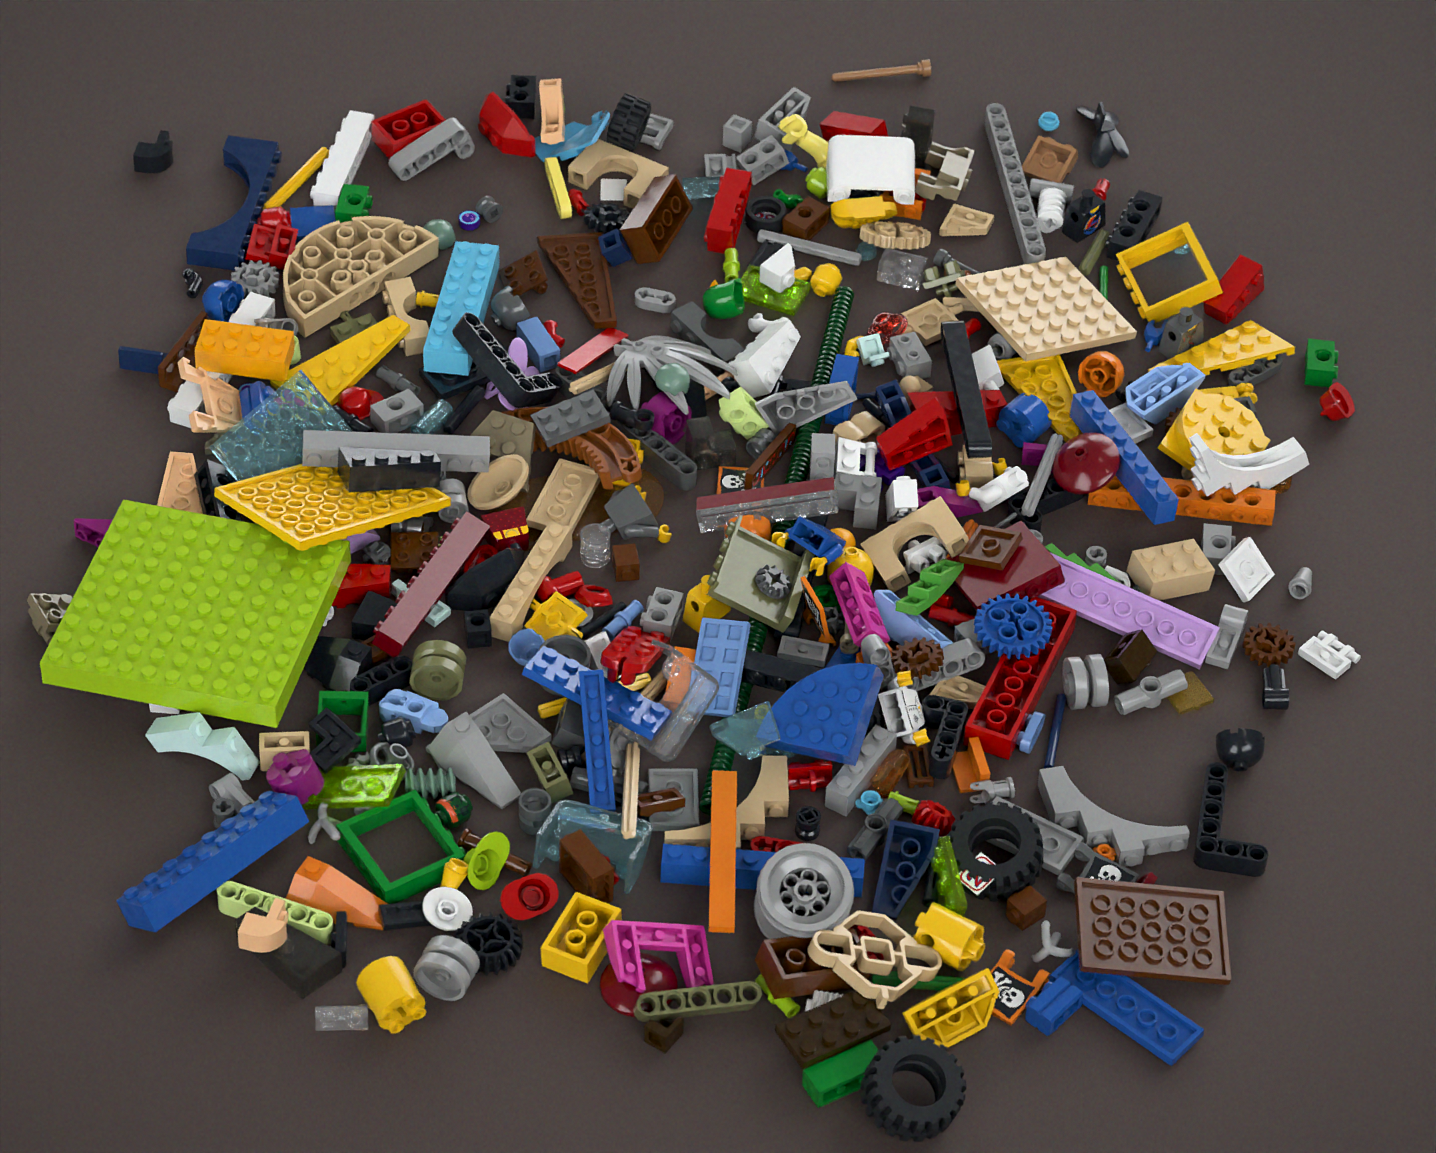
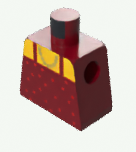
[481,506,529,553]

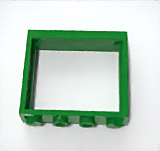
[336,790,466,904]

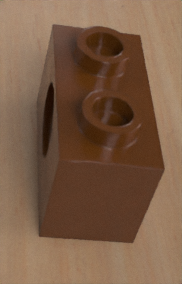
[782,196,830,241]

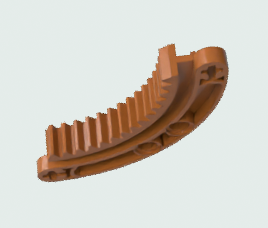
[501,407,643,490]

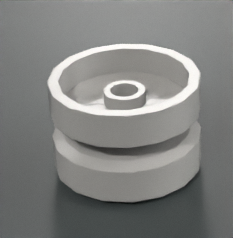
[1062,654,1109,710]
[413,935,480,1001]

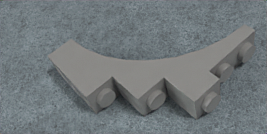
[1037,766,1189,867]

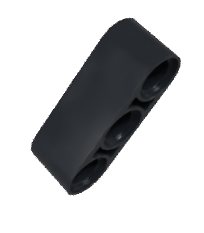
[350,656,412,706]

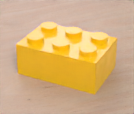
[541,892,622,984]

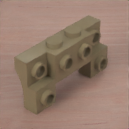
[915,142,975,201]

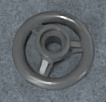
[369,742,415,781]

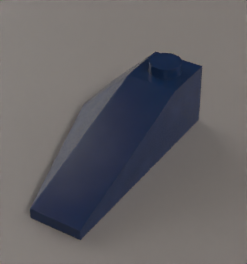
[872,820,940,919]

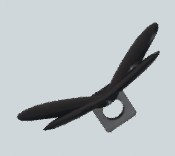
[1076,102,1129,167]

